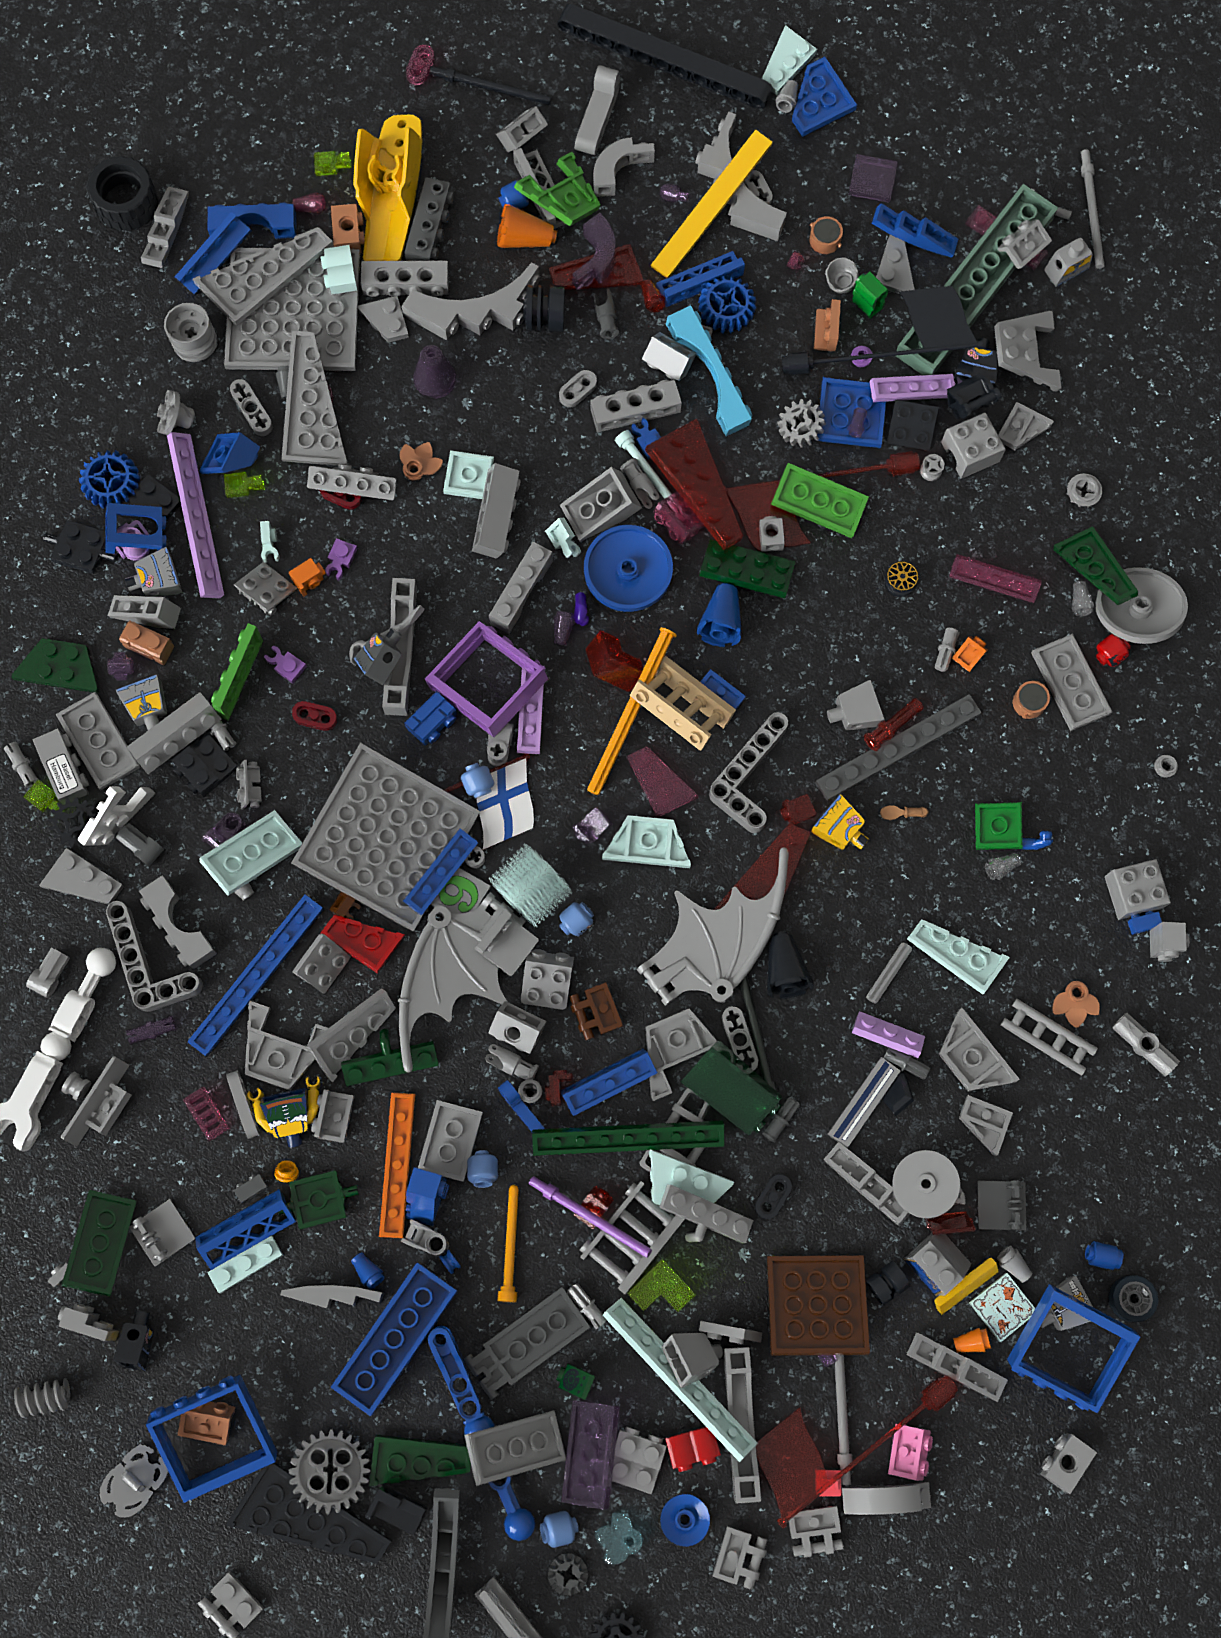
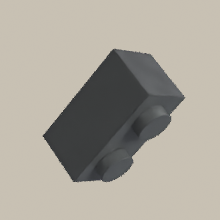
[234,1174,269,1204]

